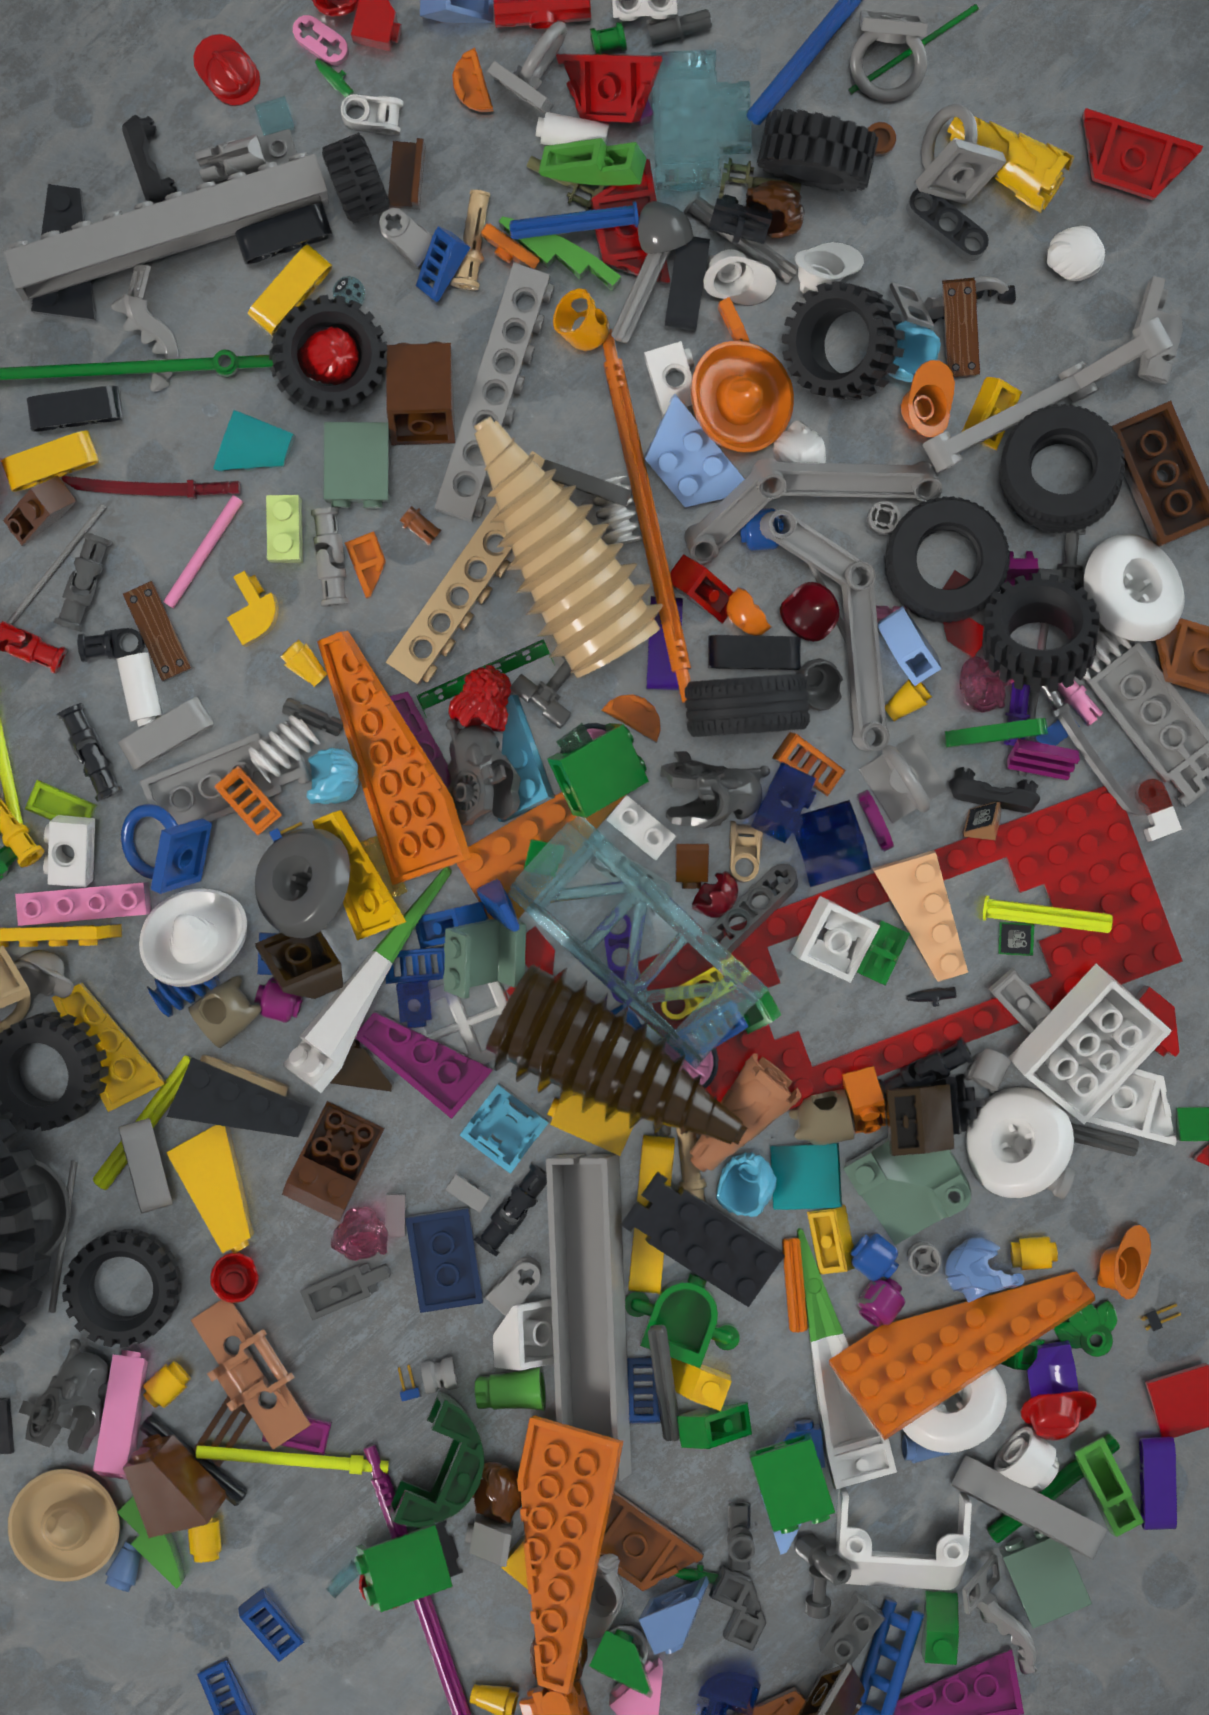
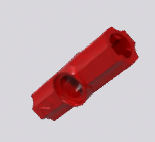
[493,0,591,29]

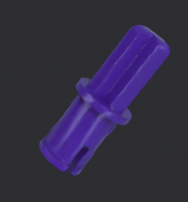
[1004,683,1031,746]

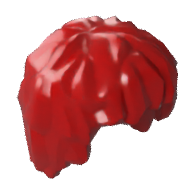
[297,326,359,385]

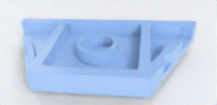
[644,393,745,508]

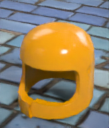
[553,288,610,351]

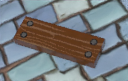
[942,277,980,377]
[123,581,192,682]

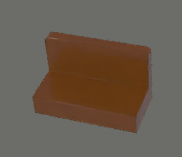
[388,138,426,210]

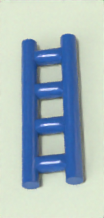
[856,1598,924,1715]

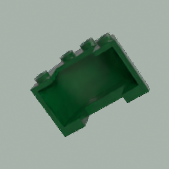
[388,1391,484,1527]

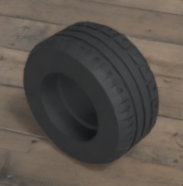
[1000,404,1125,533]
[885,496,1010,623]
[685,674,810,737]

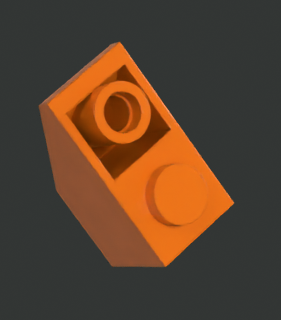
[842,1066,886,1134]

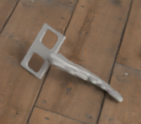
[111,265,178,392]
[962,1554,1037,1675]

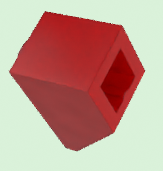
[1135,985,1180,1057]

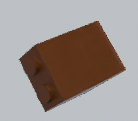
[386,341,455,445]
[123,1434,227,1538]

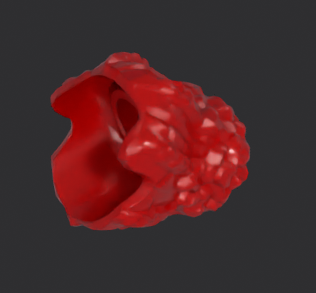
[448,665,511,732]

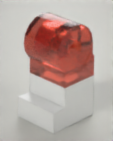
[1135,778,1182,842]

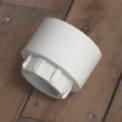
[994,1427,1059,1492]

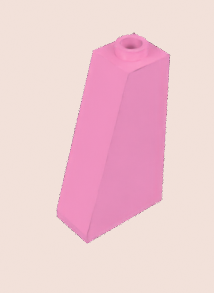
[93,1350,148,1480]

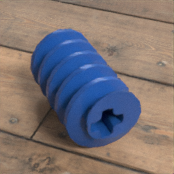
[147,975,220,1017]

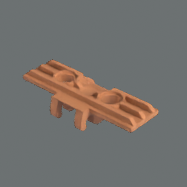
[191,1299,311,1450]

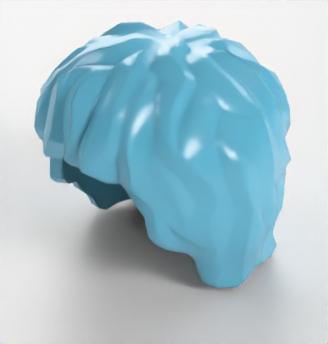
[887,321,941,382]
[306,748,359,804]
[716,1152,777,1217]

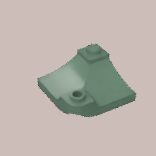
[843,1138,972,1245]

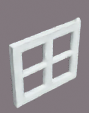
[400,981,508,1064]

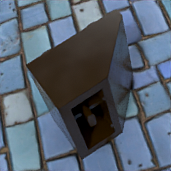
[885,1084,955,1156]

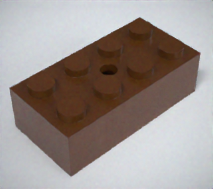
[1112,401,1209,547]

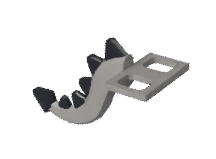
[889,276,1016,329]

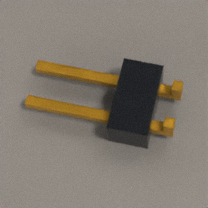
[1141,1303,1181,1331]

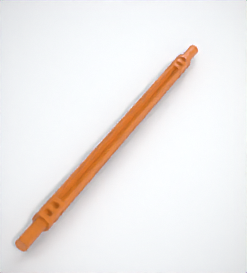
[602,329,691,703]

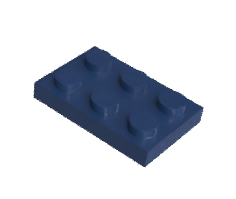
[405,1207,484,1313]

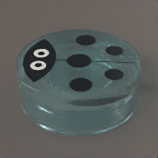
[333,276,366,305]

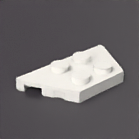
[1062,1069,1177,1146]

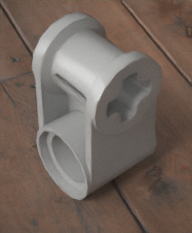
[379,208,433,268]
[963,1049,1011,1094]
[484,1257,542,1316]

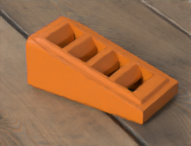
[772,732,846,796]
[214,766,282,836]

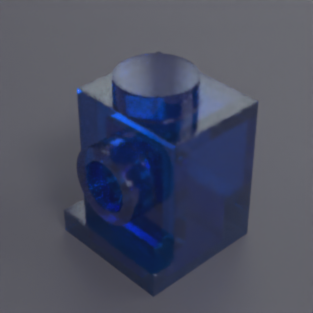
[396,980,433,1028]

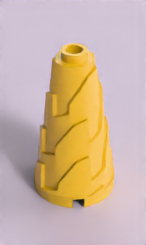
[947,116,1074,213]

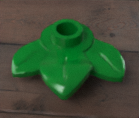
[1054,1301,1118,1357]

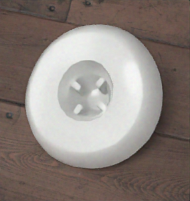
[1084,534,1185,641]
[139,888,247,987]
[966,1087,1074,1198]
[903,1368,1007,1453]

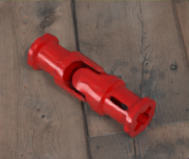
[0,621,67,674]

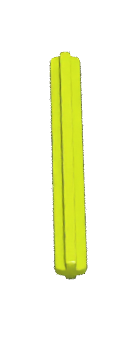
[93,1055,191,1190]

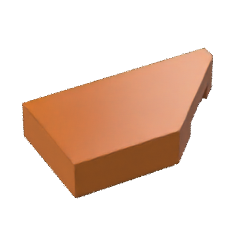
[718,297,750,343]
[345,531,386,598]

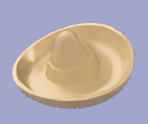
[8,1469,120,1582]

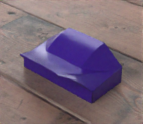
[1027,1340,1079,1398]

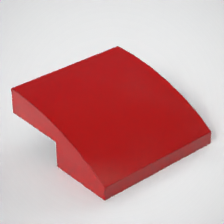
[1145,1363,1209,1438]

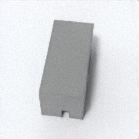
[445,1173,491,1213]
[386,1193,406,1237]

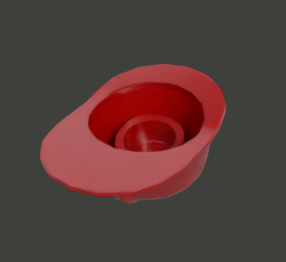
[193,34,260,106]
[1021,1391,1097,1441]

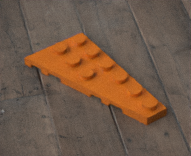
[457,792,626,920]

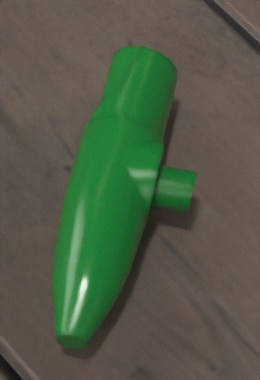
[315,58,354,98]
[674,1564,718,1584]

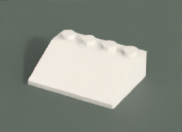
[1009,963,1172,1124]

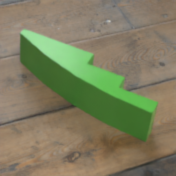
[499,216,621,291]

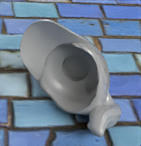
[12,950,74,998]
[584,1554,625,1639]

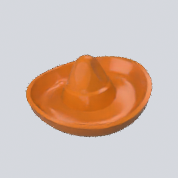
[690,341,794,452]

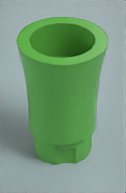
[475,1366,546,1411]

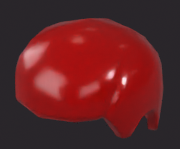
[210,1252,259,1303]

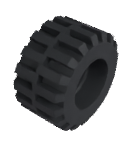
[322,133,390,224]

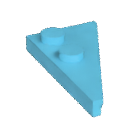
[498,695,555,822]

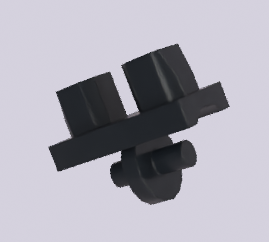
[708,194,773,245]
[931,1073,985,1135]

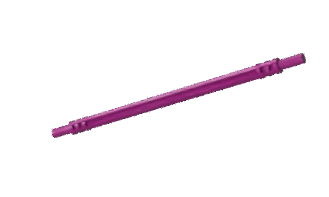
[363,1444,471,1715]

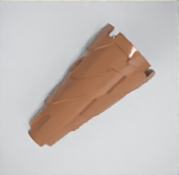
[690,1054,802,1172]

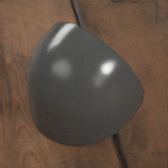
[638,201,693,254]

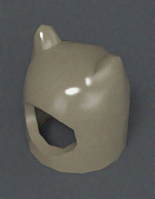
[188,976,262,1048]
[789,1089,855,1145]

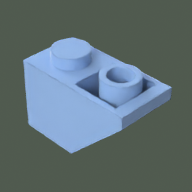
[877,606,942,686]

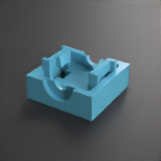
[459,1083,549,1174]

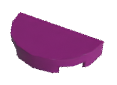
[856,790,894,852]

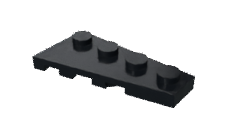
[31,184,96,321]
[166,1057,311,1137]

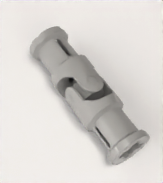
[311,507,349,607]

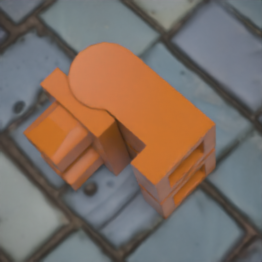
[519,1679,591,1715]

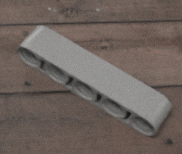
[951,1456,1108,1560]

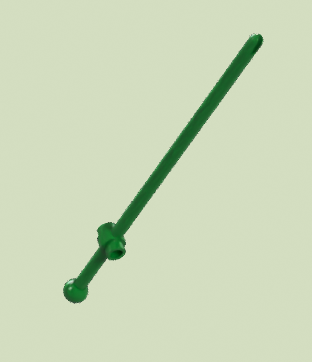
[0,349,298,380]

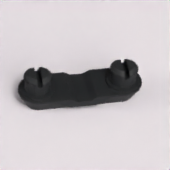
[122,115,177,203]
[949,767,1040,813]

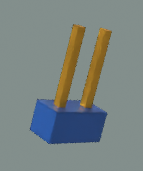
[269,822,302,843]
[398,1365,421,1402]

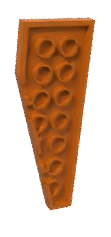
[317,630,471,885]
[829,1271,1095,1441]
[517,1415,624,1695]

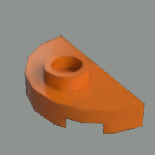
[452,47,494,112]
[481,223,540,269]
[601,694,661,743]

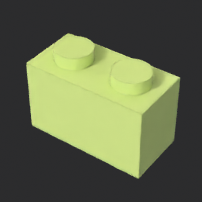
[266,495,303,563]

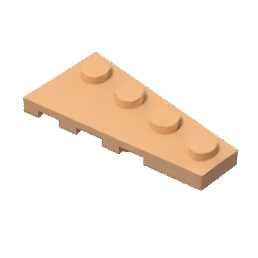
[872,850,968,982]

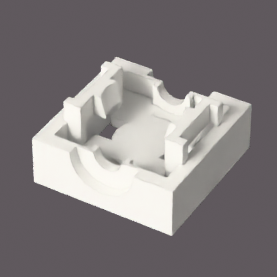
[791,896,880,983]

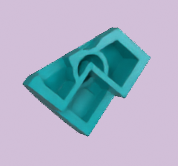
[213,410,296,472]

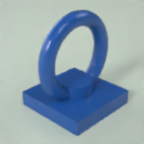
[121,804,212,894]

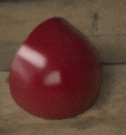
[780,582,840,642]

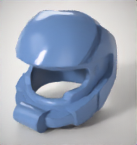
[945,1238,1024,1303]

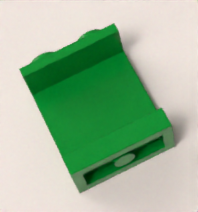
[547,723,649,818]
[749,1433,836,1534]
[354,1525,453,1612]

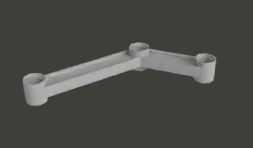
[922,317,1173,473]
[684,458,942,564]
[760,510,890,751]

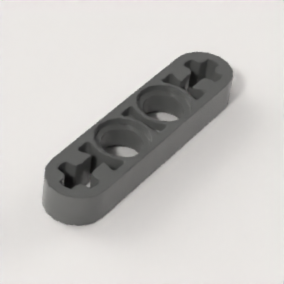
[700,864,798,962]

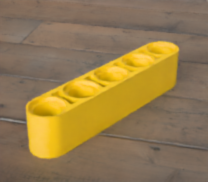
[628,1135,675,1294]

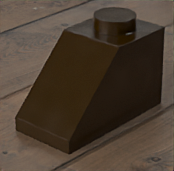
[330,1039,394,1092]

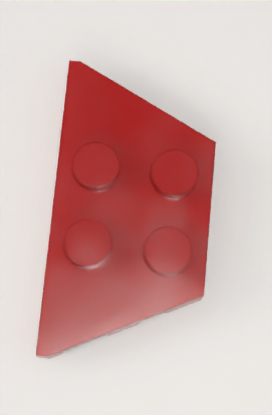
[556,53,662,123]
[1082,108,1203,200]
[590,159,670,284]

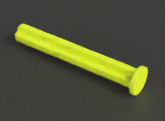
[983,895,1113,933]

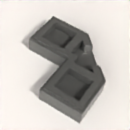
[709,1566,767,1651]

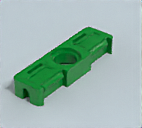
[945,718,1048,748]

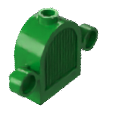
[625,1273,740,1368]

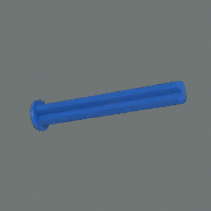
[509,201,639,240]

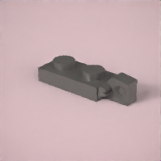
[300,1263,391,1321]

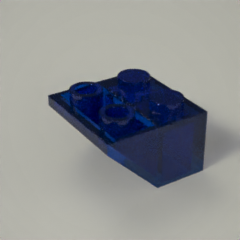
[789,800,871,887]

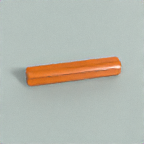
[782,1237,808,1333]

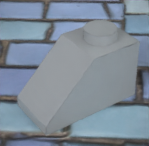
[465,1515,514,1567]

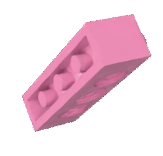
[15,882,152,926]

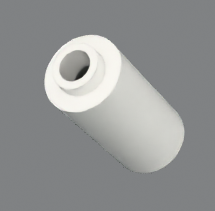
[535,112,610,145]
[117,653,162,727]

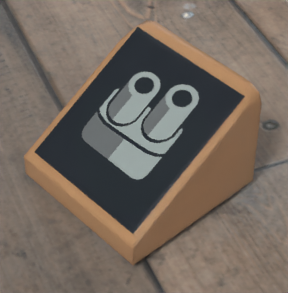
[963,802,1001,840]

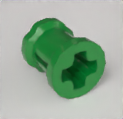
[589,22,627,54]

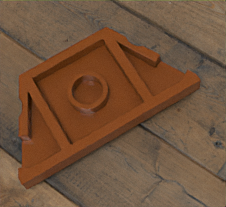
[1156,618,1209,694]
[600,1491,704,1591]

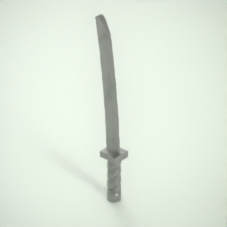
[1040,686,1142,816]

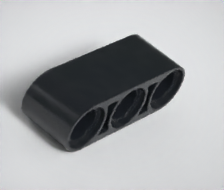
[907,188,989,261]
[235,203,333,264]
[664,236,710,331]
[27,386,123,432]
[708,635,801,670]

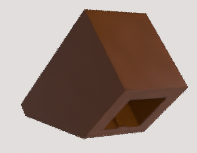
[3,475,76,546]

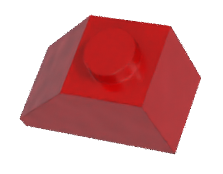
[351,0,402,52]
[670,554,733,624]

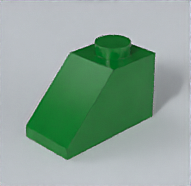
[677,1403,752,1449]
[921,1590,959,1665]
[589,1629,653,1698]

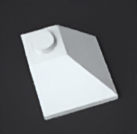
[493,1299,554,1371]

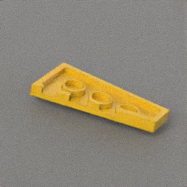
[312,810,406,940]
[0,924,122,947]
[51,983,167,1112]

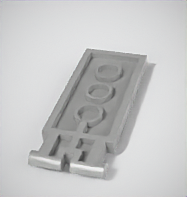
[1087,642,1209,808]
[139,721,312,833]

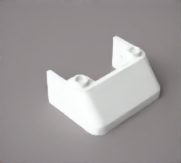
[835,1487,972,1590]

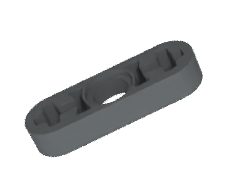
[541,460,632,507]

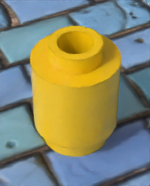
[1010,1236,1058,1271]
[143,1361,191,1408]
[188,1517,222,1563]

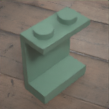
[324,422,391,509]
[443,919,526,999]
[1000,1531,1092,1629]

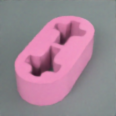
[293,15,349,66]

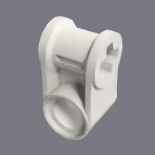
[341,94,404,135]

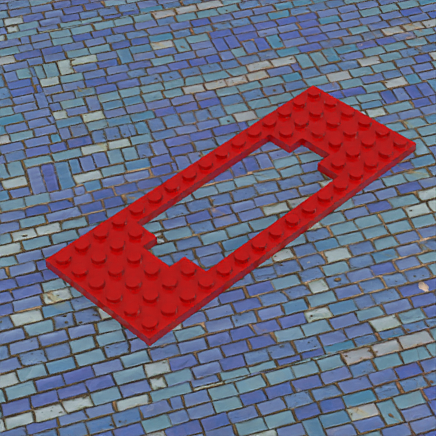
[636,786,1183,1110]

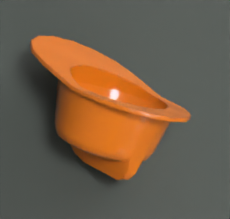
[901,360,955,438]
[1097,1225,1151,1299]

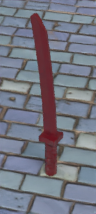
[61,476,241,499]

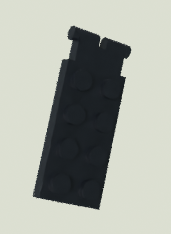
[621,1171,785,1308]

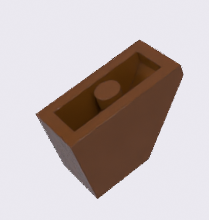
[675,844,709,889]

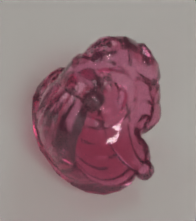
[960,656,1014,712]
[331,1206,388,1261]

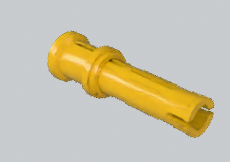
[0,798,44,868]

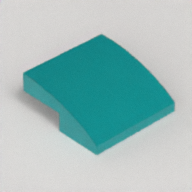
[770,1143,842,1210]

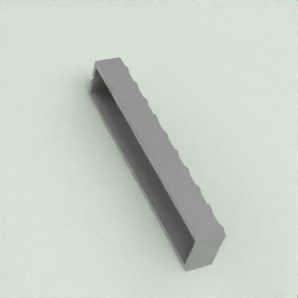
[3,152,329,301]
[546,1154,632,1482]

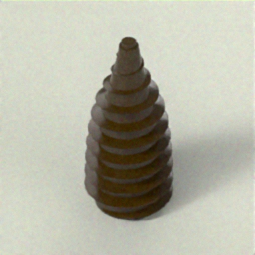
[486,964,747,1145]

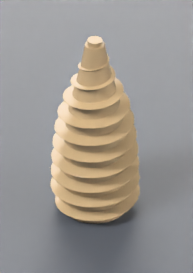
[474,416,663,678]

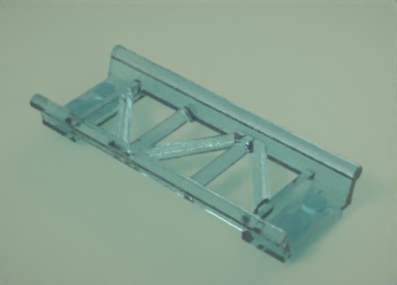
[508,816,769,1070]

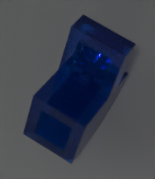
[698,1672,761,1715]

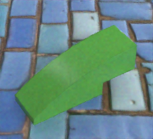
[539,138,646,186]
[1074,1437,1144,1537]
[117,1495,185,1589]

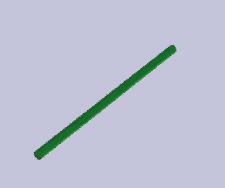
[848,4,979,95]

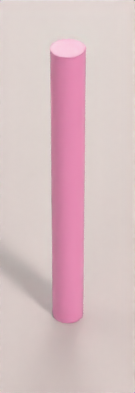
[163,495,243,609]

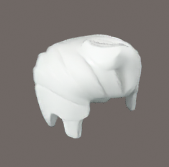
[1047,226,1105,282]
[773,420,826,463]

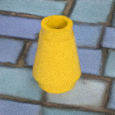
[280,639,327,687]
[885,679,932,722]
[470,1684,519,1715]

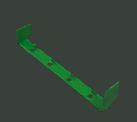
[416,639,555,718]

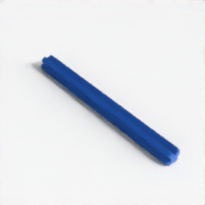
[746,0,862,125]

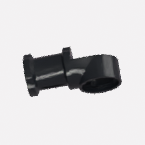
[77,628,145,662]

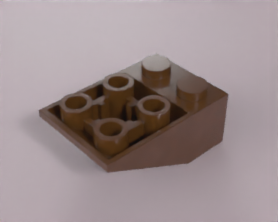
[282,1101,384,1222]

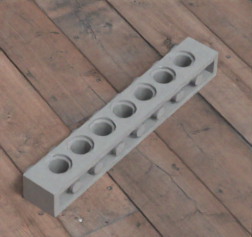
[435,263,555,523]

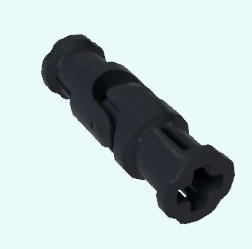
[56,703,123,802]
[878,1037,974,1102]
[474,1162,547,1256]

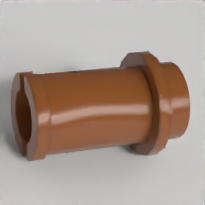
[399,506,442,546]

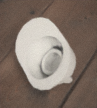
[794,242,864,293]
[703,249,776,306]

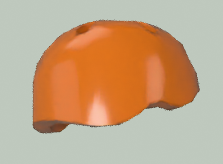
[727,587,772,636]

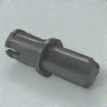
[647,9,712,45]

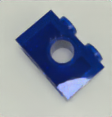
[751,762,817,843]

